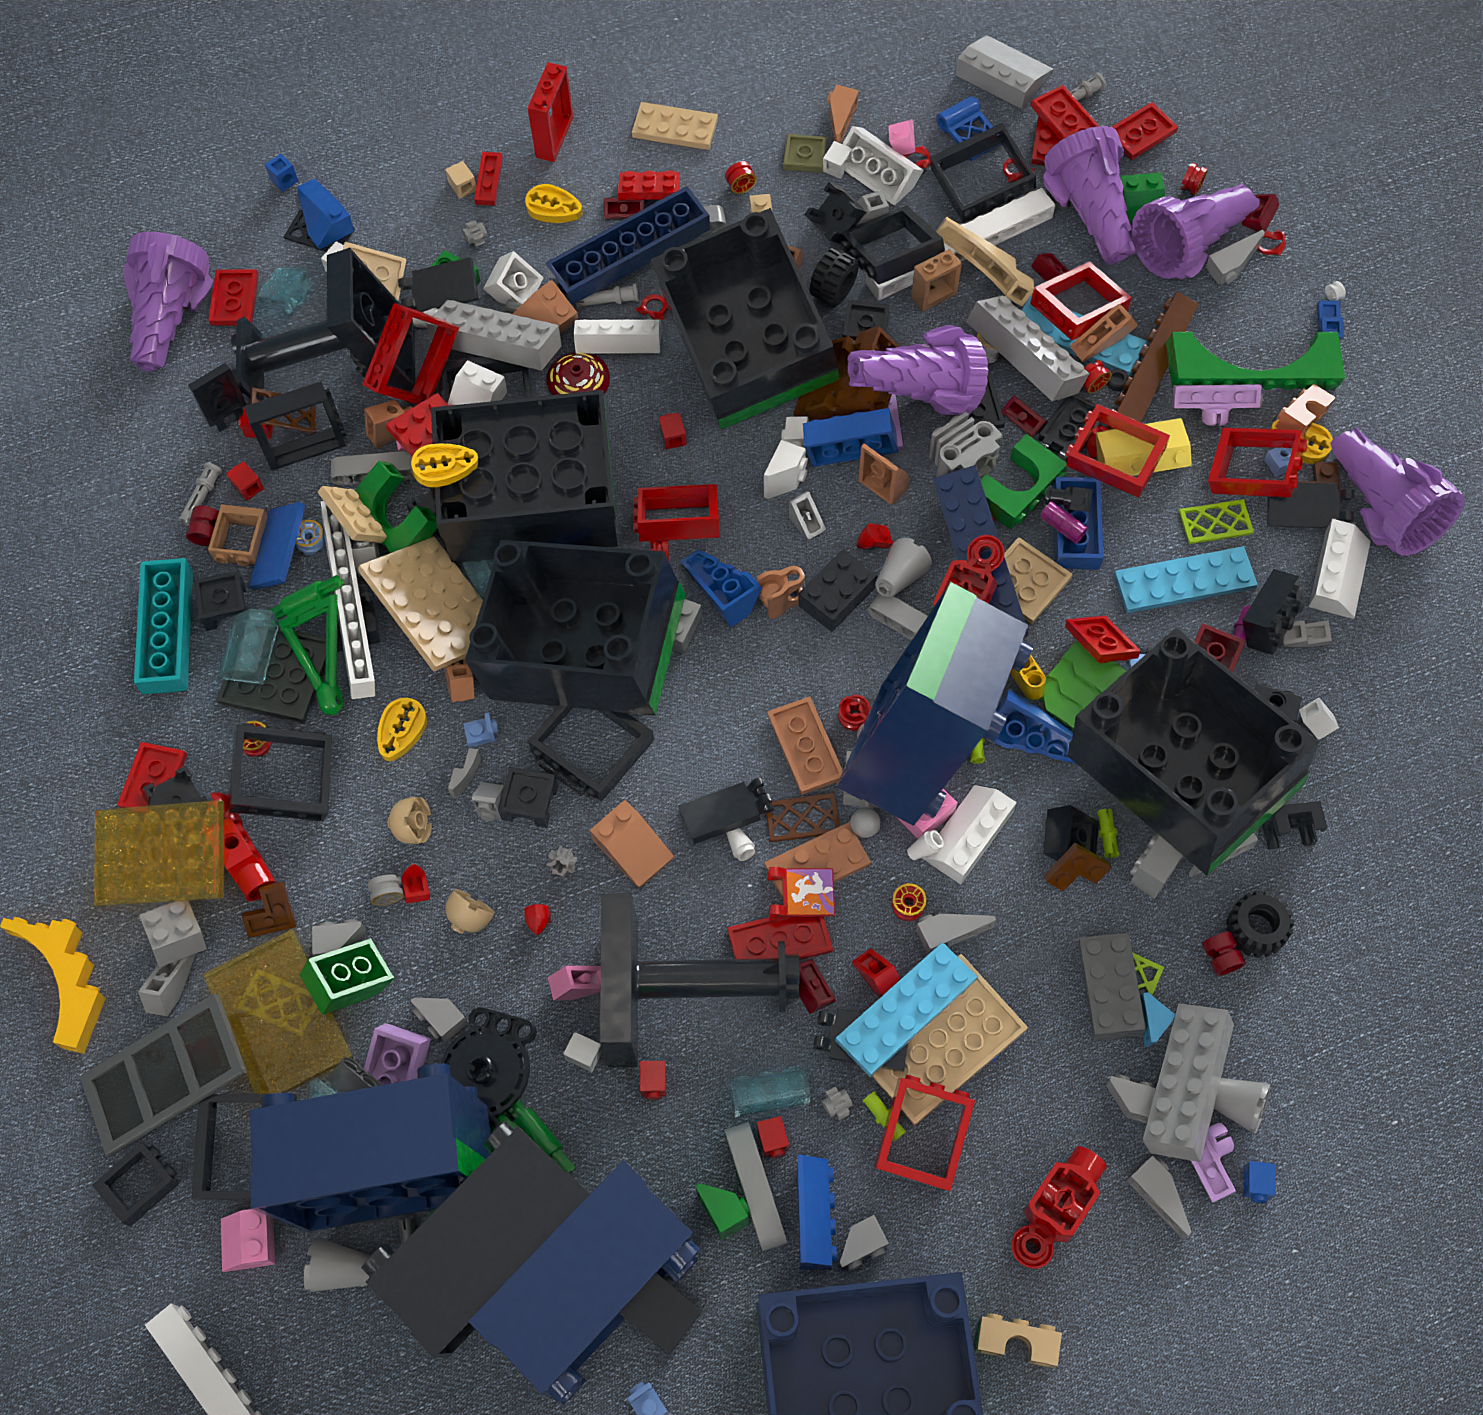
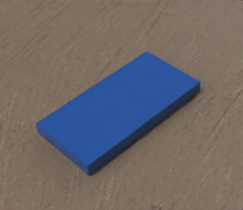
[249,502,305,590]

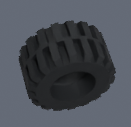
[809,248,859,307]
[1226,891,1294,958]

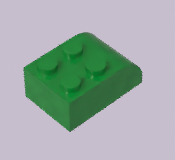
[299,939,394,1015]

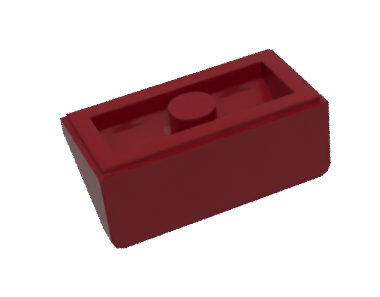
[1242,194,1279,232]
[604,198,645,219]
[1031,253,1069,282]
[1002,395,1048,438]
[799,959,836,1014]

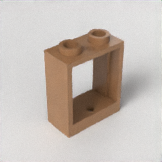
[911,249,962,312]
[208,504,268,566]

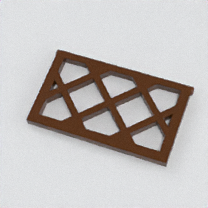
[251,387,316,434]
[766,793,840,842]

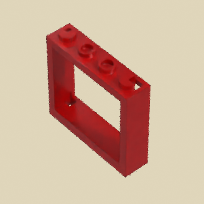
[362,303,459,404]

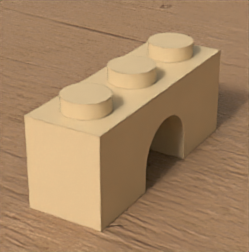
[975,1313,1062,1368]

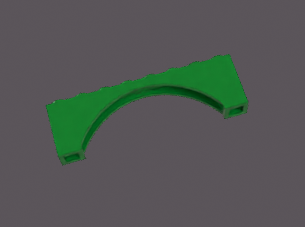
[1166,332,1345,390]

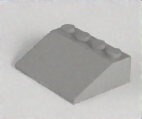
[956,35,1053,109]

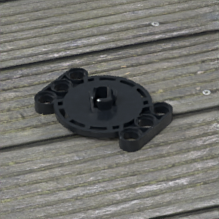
[441,1007,537,1135]

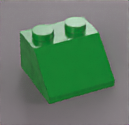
[1120,172,1165,224]
[695,1183,751,1240]

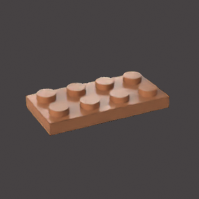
[767,696,843,795]
[764,822,871,900]

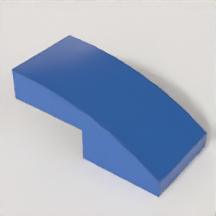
[1317,300,1344,339]

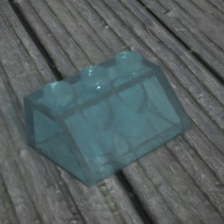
[218,608,279,684]
[730,1066,810,1117]

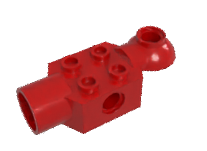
[933,535,1005,606]
[205,792,277,902]
[1011,1146,1107,1269]

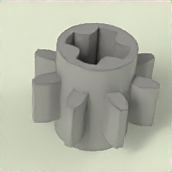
[462,220,488,247]
[546,846,578,877]
[822,1086,853,1120]

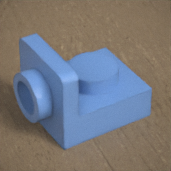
[463,712,498,747]
[627,1382,668,1415]

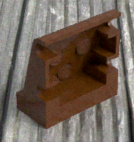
[793,326,901,422]

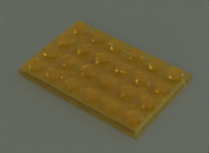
[94,800,224,906]
[203,929,354,1105]

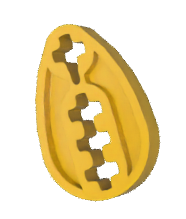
[525,184,583,223]
[1271,420,1333,464]
[411,444,478,487]
[377,698,427,761]

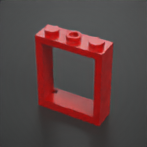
[527,62,574,162]
[1030,261,1132,341]
[1065,404,1170,498]
[1208,428,1307,497]
[634,484,720,542]
[873,1074,975,1191]

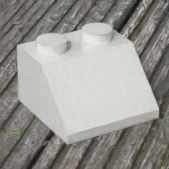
[483,251,544,304]
[448,360,507,406]
[764,440,808,499]

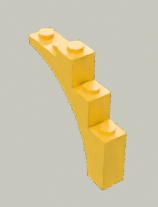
[0,917,106,1054]

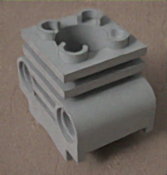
[929,411,1003,478]

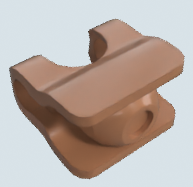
[757,566,805,619]

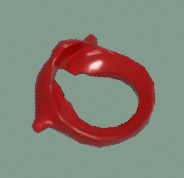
[903,145,930,169]
[1003,158,1035,182]
[1257,229,1286,256]
[635,294,668,320]

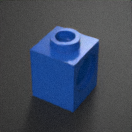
[265,154,298,192]
[1243,1161,1276,1203]

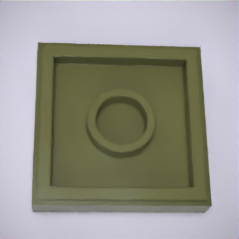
[783,134,827,173]

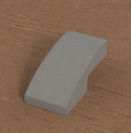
[1283,620,1332,647]
[448,748,481,798]

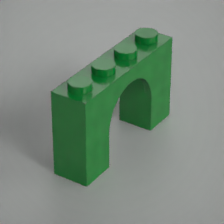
[980,434,1067,530]
[355,460,438,554]

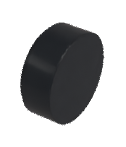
[1107,369,1128,391]

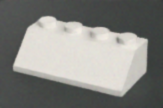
[843,126,924,205]
[574,319,661,353]
[1309,519,1371,619]
[922,785,1017,885]

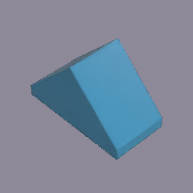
[1140,992,1175,1047]

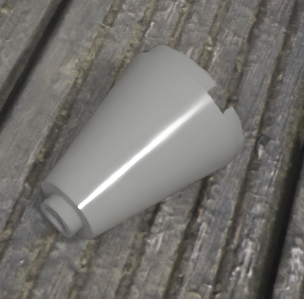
[875,538,932,597]
[1214,1078,1271,1133]
[304,1238,370,1292]

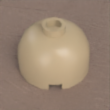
[387,797,432,844]
[445,889,495,934]

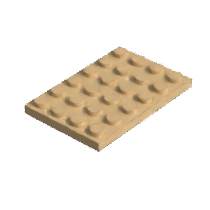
[358,537,483,672]
[872,954,1028,1126]

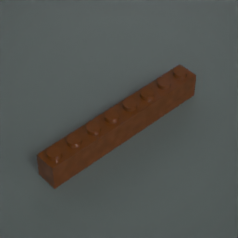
[1106,291,1199,430]

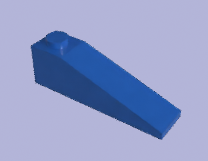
[297,178,354,250]
[680,549,762,627]
[994,690,1076,764]

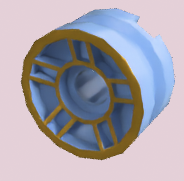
[295,520,326,555]

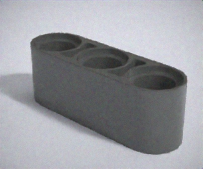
[328,1057,382,1093]

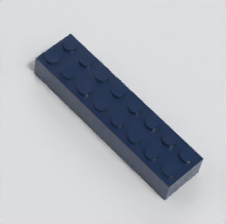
[545,186,710,305]
[933,465,1029,637]

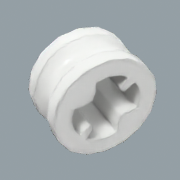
[1325,281,1346,301]

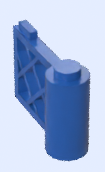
[936,96,1001,161]

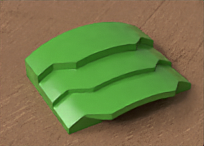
[1039,641,1126,730]

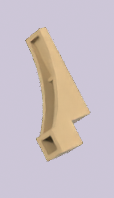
[936,217,1034,306]

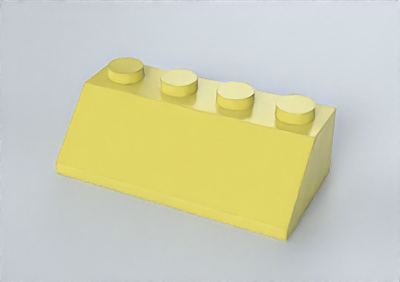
[1095,418,1192,476]

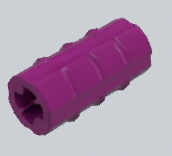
[1040,501,1088,544]

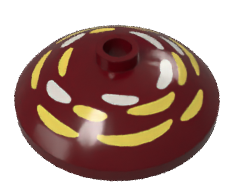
[546,352,610,395]

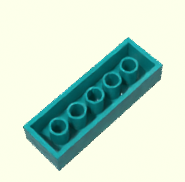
[134,558,193,694]

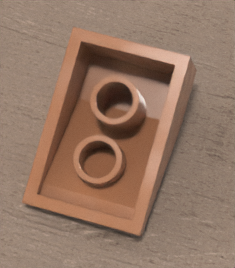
[512,280,579,334]
[859,444,910,505]
[589,800,674,889]

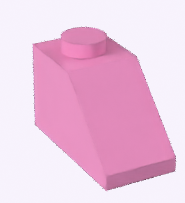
[889,119,915,155]
[548,966,601,1000]

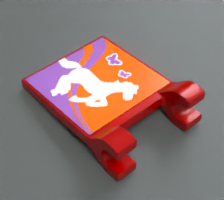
[767,867,835,918]

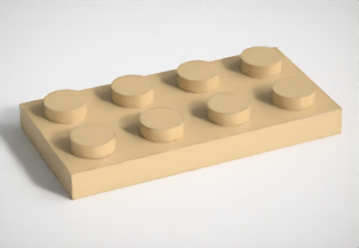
[632,102,718,150]

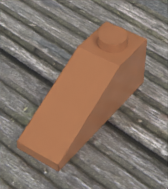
[827,84,859,144]
[1070,303,1138,362]
[444,659,474,702]

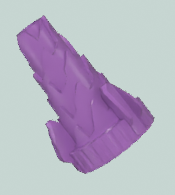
[1043,126,1136,265]
[1132,184,1259,280]
[123,232,213,372]
[848,325,988,416]
[1330,427,1465,556]

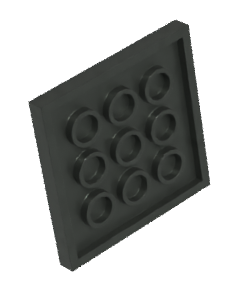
[216,620,326,723]

